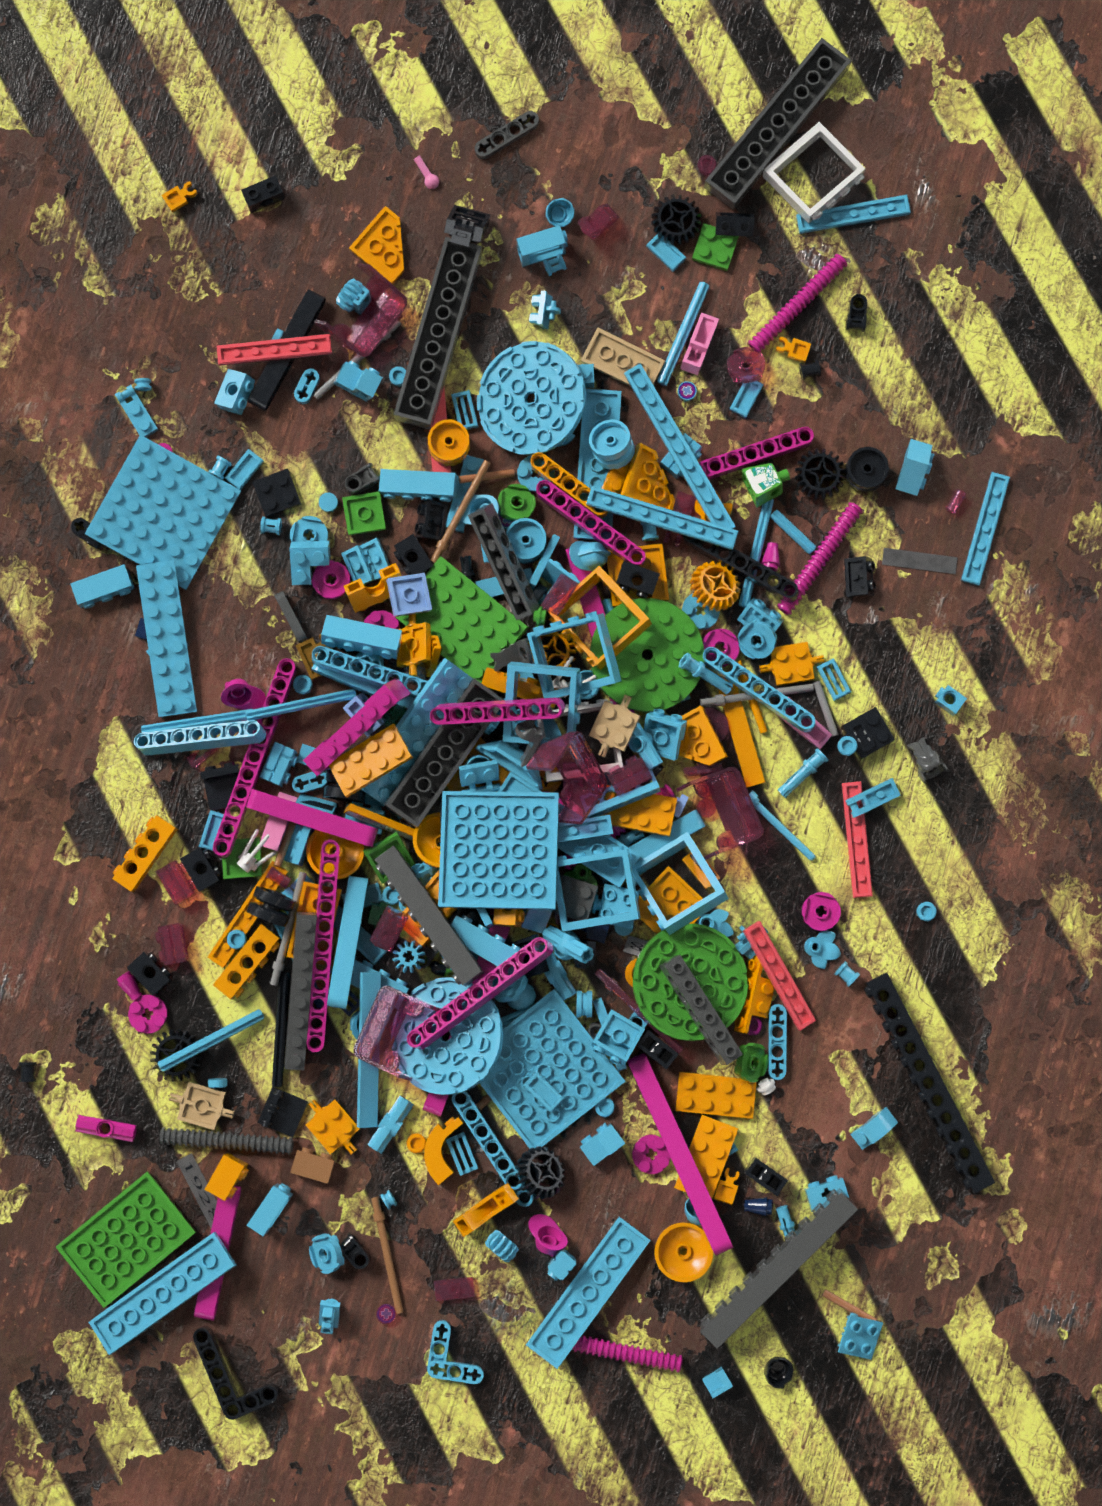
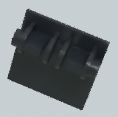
[257,1087,308,1137]

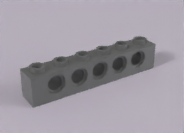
[468,503,540,620]
[659,955,743,1065]

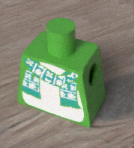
[742,463,790,508]

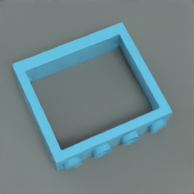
[527,611,622,698]
[503,662,583,748]
[632,832,729,935]
[556,846,641,931]

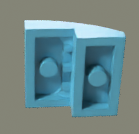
[341,538,390,585]

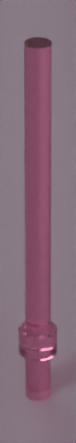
[595,969,683,1054]

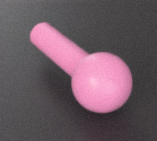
[414,155,439,189]

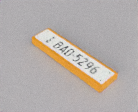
[344,803,415,841]

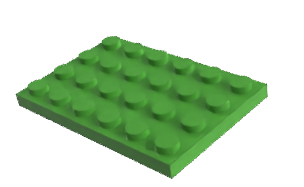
[395,556,529,683]
[56,1171,196,1308]

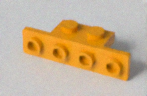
[482,667,557,708]
[734,956,774,1034]

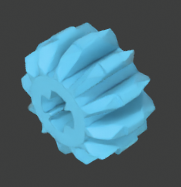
[336,278,366,312]
[393,940,426,973]
[485,1230,519,1262]

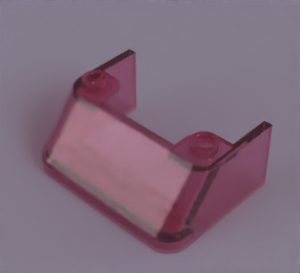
[314,263,407,357]
[526,731,607,825]
[676,767,763,860]
[353,986,441,1081]

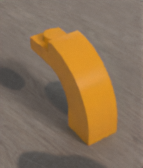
[424,1117,464,1185]
[453,1183,519,1237]

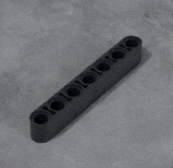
[248,289,326,411]
[683,535,799,602]

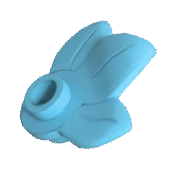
[696,909,734,937]
[804,931,841,969]

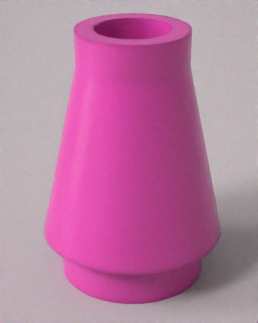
[761,542,780,572]
[117,971,142,1001]

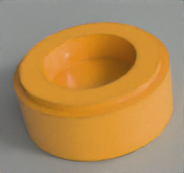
[407,1133,426,1153]

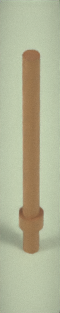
[430,460,491,563]
[371,1196,403,1314]

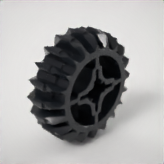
[651,194,702,245]
[794,449,846,500]
[150,1029,203,1082]
[515,1146,566,1200]

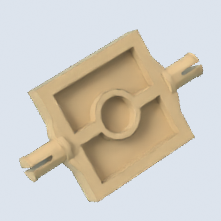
[589,695,641,758]
[169,1082,234,1130]

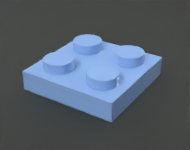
[386,573,432,617]

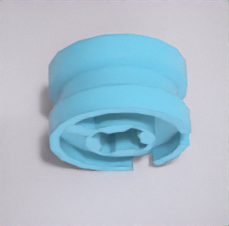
[576,991,592,1018]

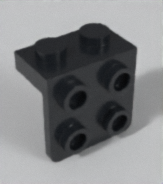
[200,762,246,811]

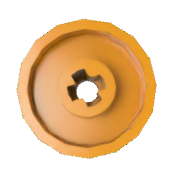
[428,419,470,466]

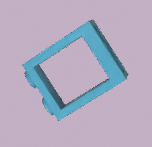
[516,225,568,267]
[247,1183,293,1236]

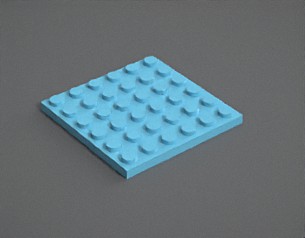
[85,435,241,590]
[438,791,559,910]
[479,989,626,1149]

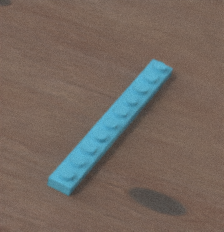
[624,363,736,529]

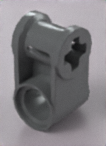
[345,463,380,496]

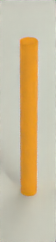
[736,660,768,734]

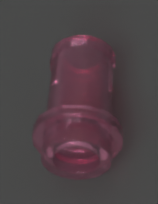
[945,489,966,515]
[266,867,291,889]

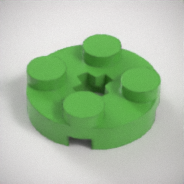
[497,484,536,522]
[734,1043,769,1082]

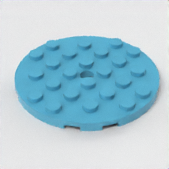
[477,341,586,455]
[390,977,503,1095]

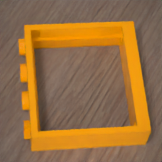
[548,566,652,670]

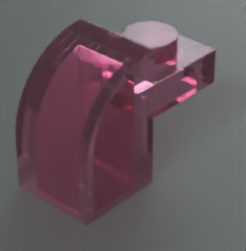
[577,203,620,240]

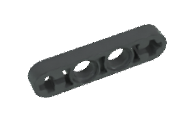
[475,111,539,159]

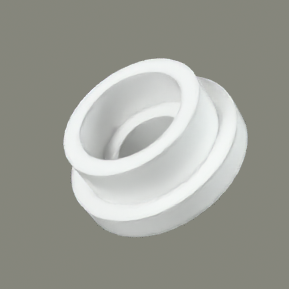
[757,1078,776,1095]

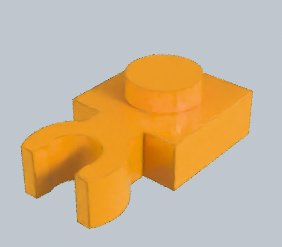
[162,181,198,213]
[776,337,811,363]
[714,1168,739,1205]

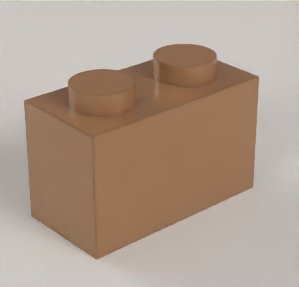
[290,1147,336,1184]

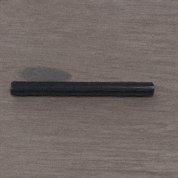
[272,972,290,1088]

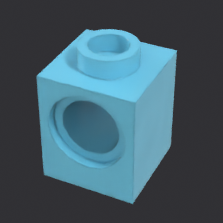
[935,685,967,716]

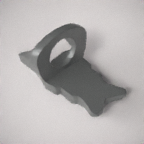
[490,638,535,672]
[515,720,544,767]
[907,737,949,784]

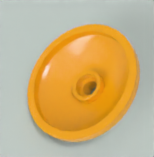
[413,812,441,868]
[306,830,364,880]
[654,1222,713,1282]

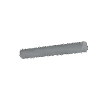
[813,681,839,737]

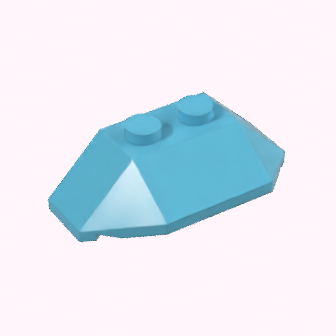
[476,740,543,791]

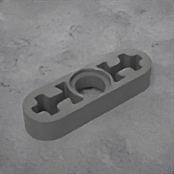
[274,591,308,643]

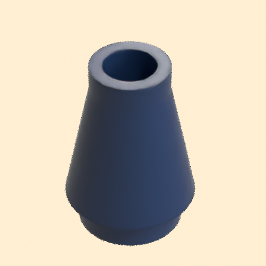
[744,1197,773,1217]

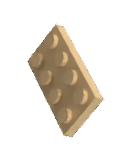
[581,328,665,387]

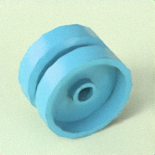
[589,420,635,470]
[506,518,547,564]

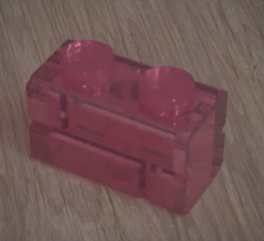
[606,755,652,796]
[156,860,197,905]
[370,905,408,952]
[155,923,189,966]

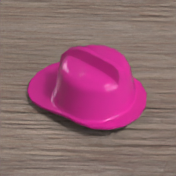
[221,679,266,710]
[528,1214,568,1257]

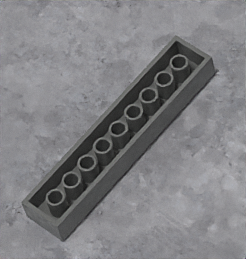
[704,38,851,210]
[394,237,483,430]
[700,1188,858,1349]

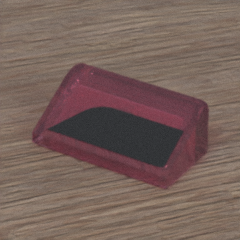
[186,736,221,769]

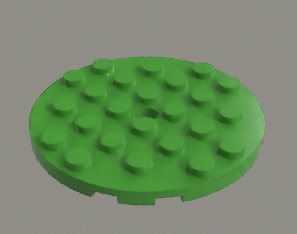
[590,598,704,713]
[633,924,748,1041]

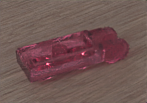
[663,491,696,547]

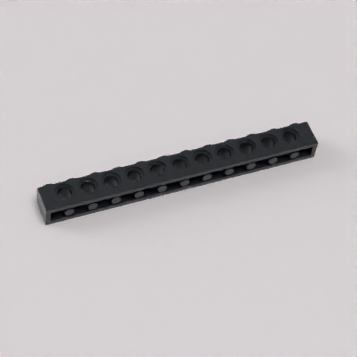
[863,972,995,1193]

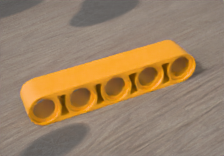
[531,452,608,519]

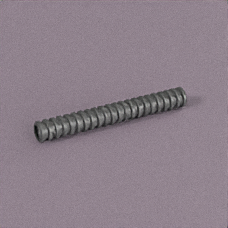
[160,1127,294,1155]

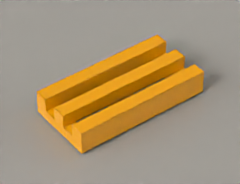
[424,635,442,677]

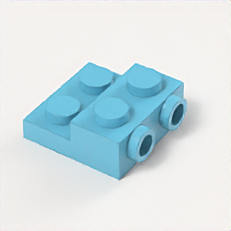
[641,709,687,761]
[590,1009,645,1066]

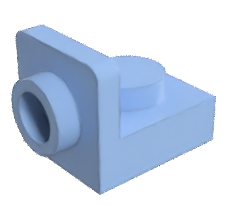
[673,794,689,821]

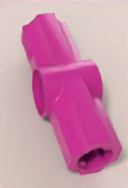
[75,1115,137,1142]

